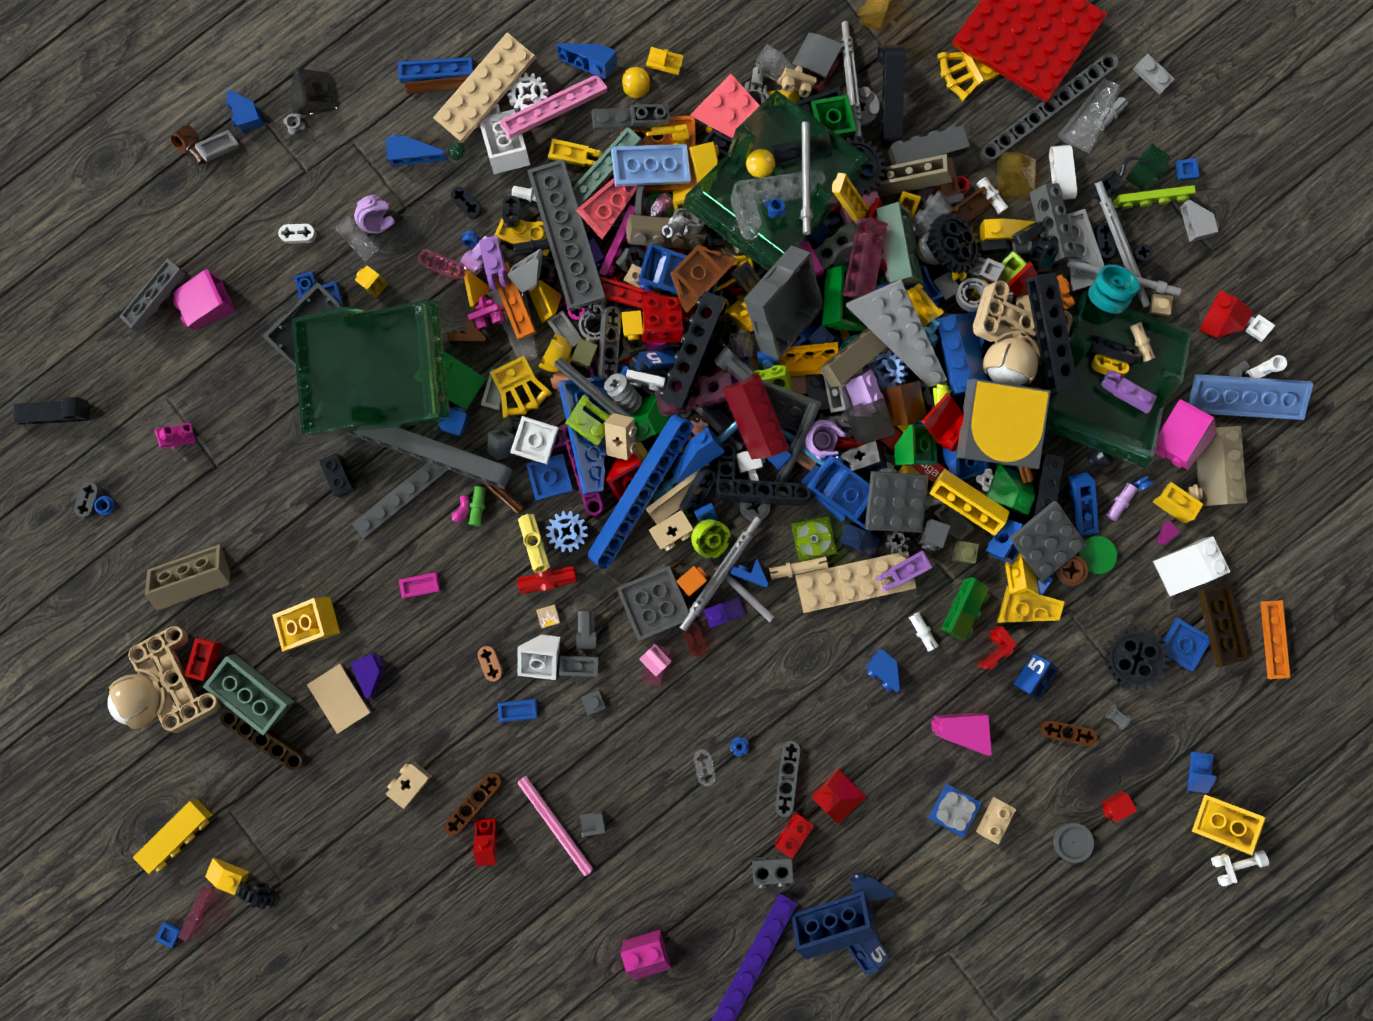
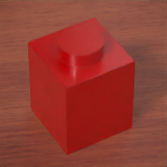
[1101,791,1137,822]

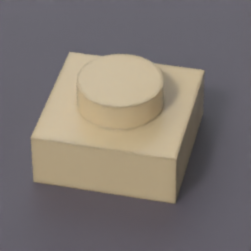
[1149,293,1173,316]

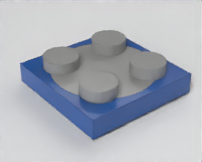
[928,783,982,838]

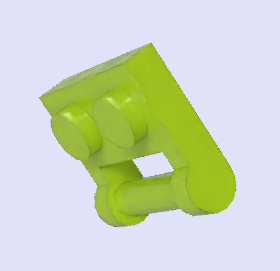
[566,395,612,446]

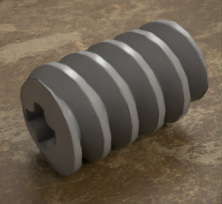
[604,374,642,414]

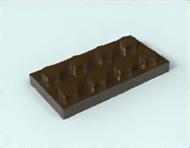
[1198,583,1249,667]

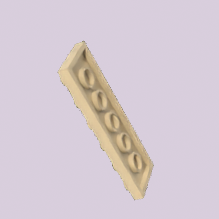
[433,33,536,143]
[795,551,916,613]

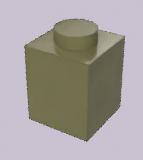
[571,338,599,370]
[952,541,979,564]

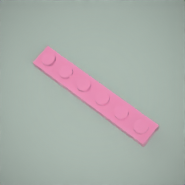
[500,75,607,139]

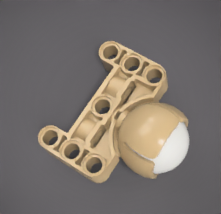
[973,281,1072,386]
[108,626,221,733]

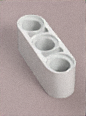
[1049,145,1077,200]

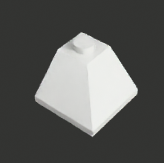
[518,635,560,680]

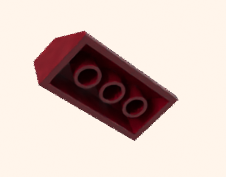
[722,373,789,460]

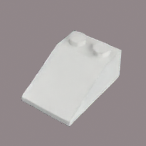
[480,109,530,174]
[1153,537,1230,596]

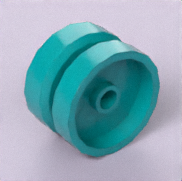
[1088,265,1140,314]

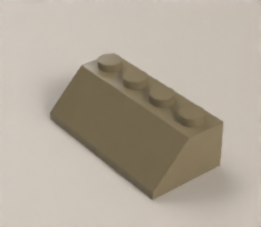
[1196,426,1247,507]
[145,544,230,611]

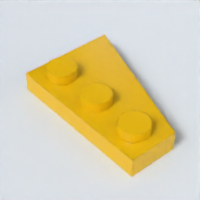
[494,219,551,256]
[997,585,1064,623]

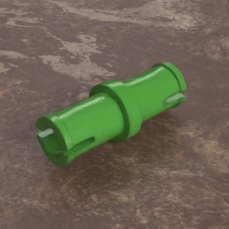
[468,486,487,526]

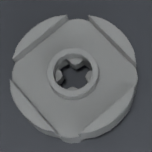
[846,87,880,127]

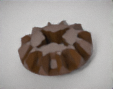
[1056,555,1088,586]

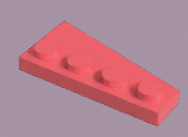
[577,178,638,239]

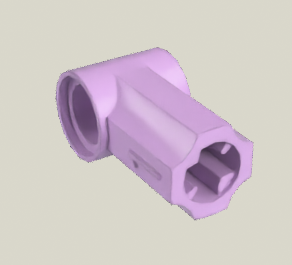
[460,236,488,275]

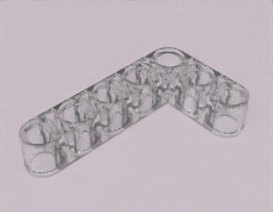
[730,170,826,240]

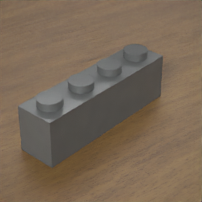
[888,125,970,165]

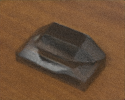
[618,329,647,361]
[934,503,975,541]

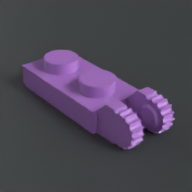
[479,235,508,290]
[1102,371,1157,413]
[876,551,933,592]

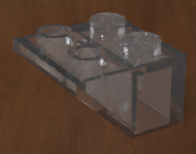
[912,190,953,239]

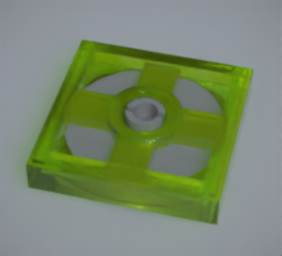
[791,516,837,562]

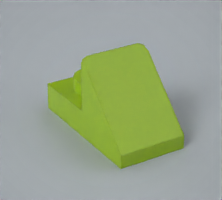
[991,251,1027,284]

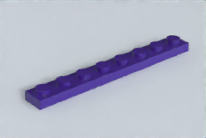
[711,893,797,1021]

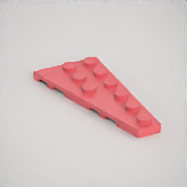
[690,74,802,172]

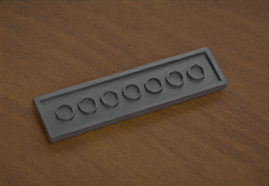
[527,159,606,311]

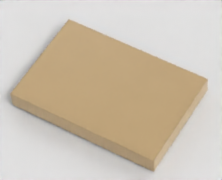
[307,664,371,734]

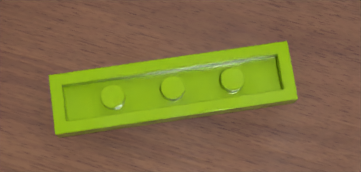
[1114,185,1196,209]

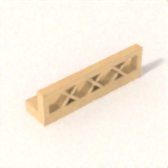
[646,464,716,524]

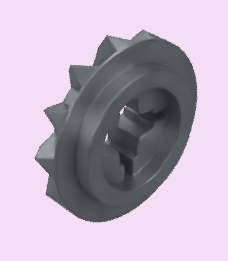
[740,492,770,521]

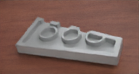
[1067,209,1104,292]

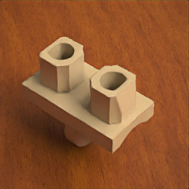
[778,66,816,98]

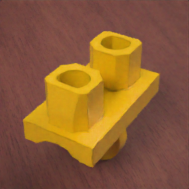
[646,47,684,75]

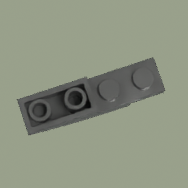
[591,104,670,132]

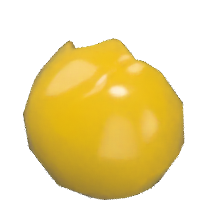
[622,67,650,98]
[746,149,775,178]

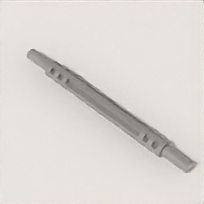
[841,21,862,140]
[1095,181,1150,307]
[679,517,762,632]

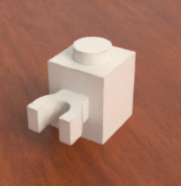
[736,451,765,481]

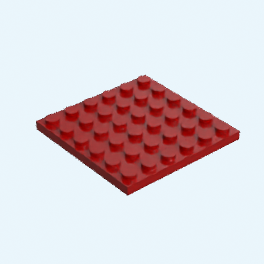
[951,0,1108,102]

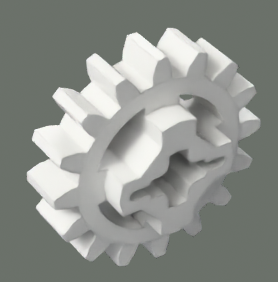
[507,73,549,112]

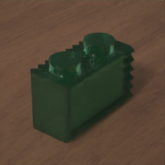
[1125,144,1170,191]

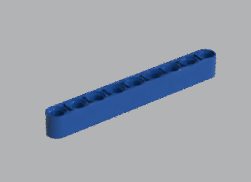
[588,414,693,569]

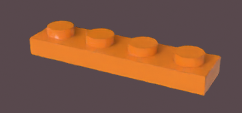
[494,262,537,340]
[1260,600,1290,679]

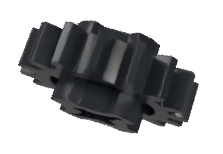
[235,880,281,909]

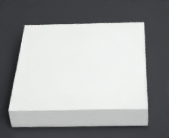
[510,416,559,465]

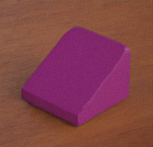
[1157,521,1179,545]

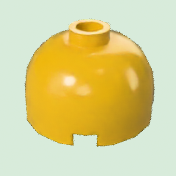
[539,333,572,372]

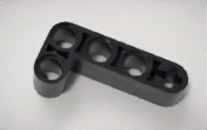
[13,397,89,425]

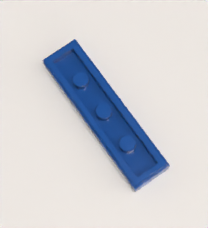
[398,57,474,82]

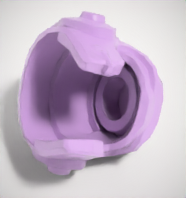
[354,195,395,234]
[805,419,846,460]

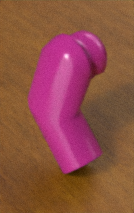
[452,496,471,522]

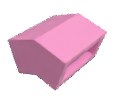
[639,644,671,676]

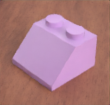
[845,367,886,416]

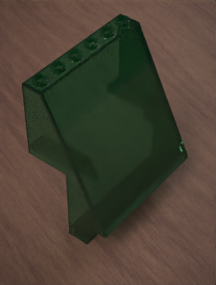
[683,90,869,271]
[1044,291,1192,468]
[292,299,450,435]

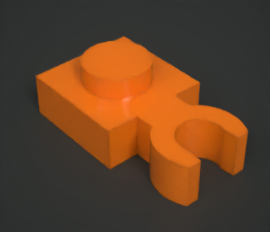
[1057,274,1075,310]

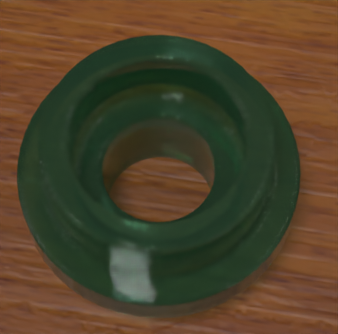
[448,142,465,161]

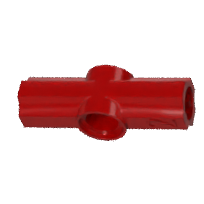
[517,566,577,594]

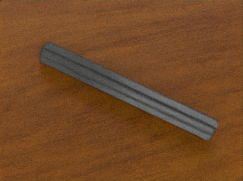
[554,358,631,417]
[774,401,820,483]

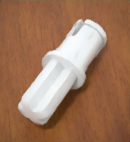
[512,186,537,202]

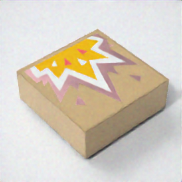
[536,605,560,629]

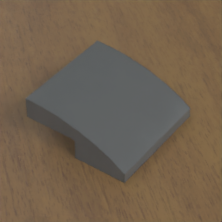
[792,33,843,79]

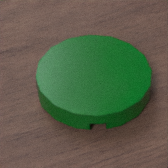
[1077,536,1117,574]

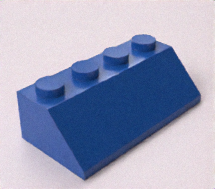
[935,314,988,397]

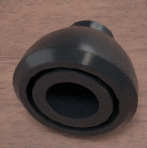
[1087,442,1113,467]

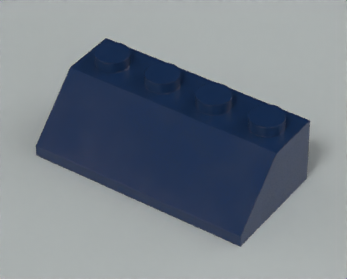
[791,891,879,960]

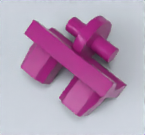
[468,296,506,330]
[154,423,196,449]

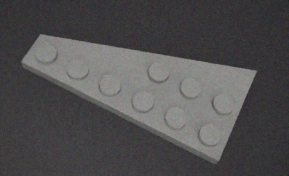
[846,279,947,387]

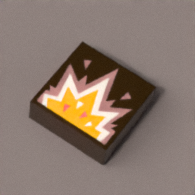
[689,413,710,437]

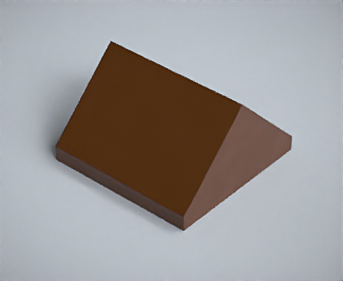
[881,381,927,427]

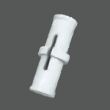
[976,177,1008,215]
[909,612,939,651]

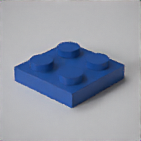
[526,454,573,501]
[1161,618,1210,672]

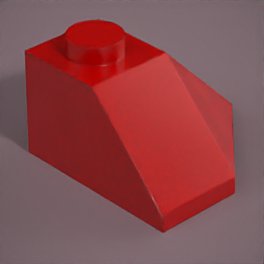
[1008,262,1038,300]
[1199,291,1253,338]

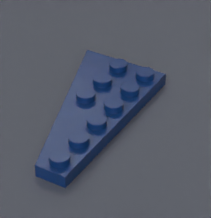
[558,377,611,495]

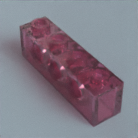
[843,218,888,299]
[655,371,734,417]

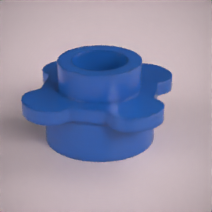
[765,198,787,218]

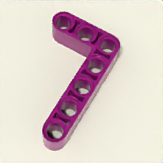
[552,426,604,517]

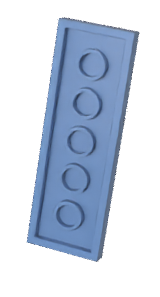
[1189,374,1313,420]

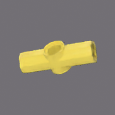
[518,514,550,573]

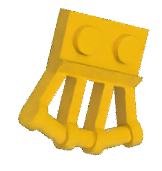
[937,52,999,102]
[489,356,553,418]

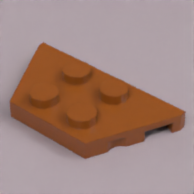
[670,245,737,313]

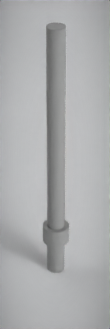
[801,122,813,235]
[1067,259,1181,296]

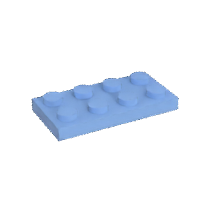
[611,144,691,186]

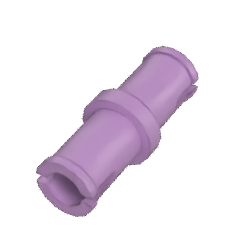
[1106,483,1138,522]

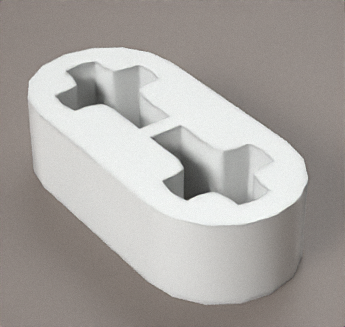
[278,224,317,244]

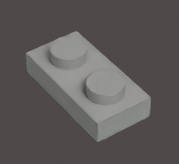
[1133,54,1175,95]

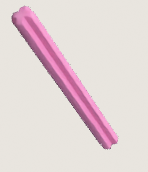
[518,776,593,876]

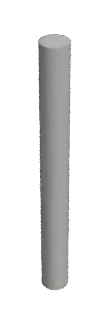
[714,564,775,622]

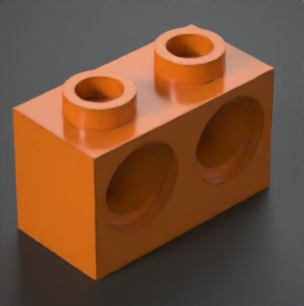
[676,566,707,596]

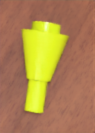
[933,384,952,406]

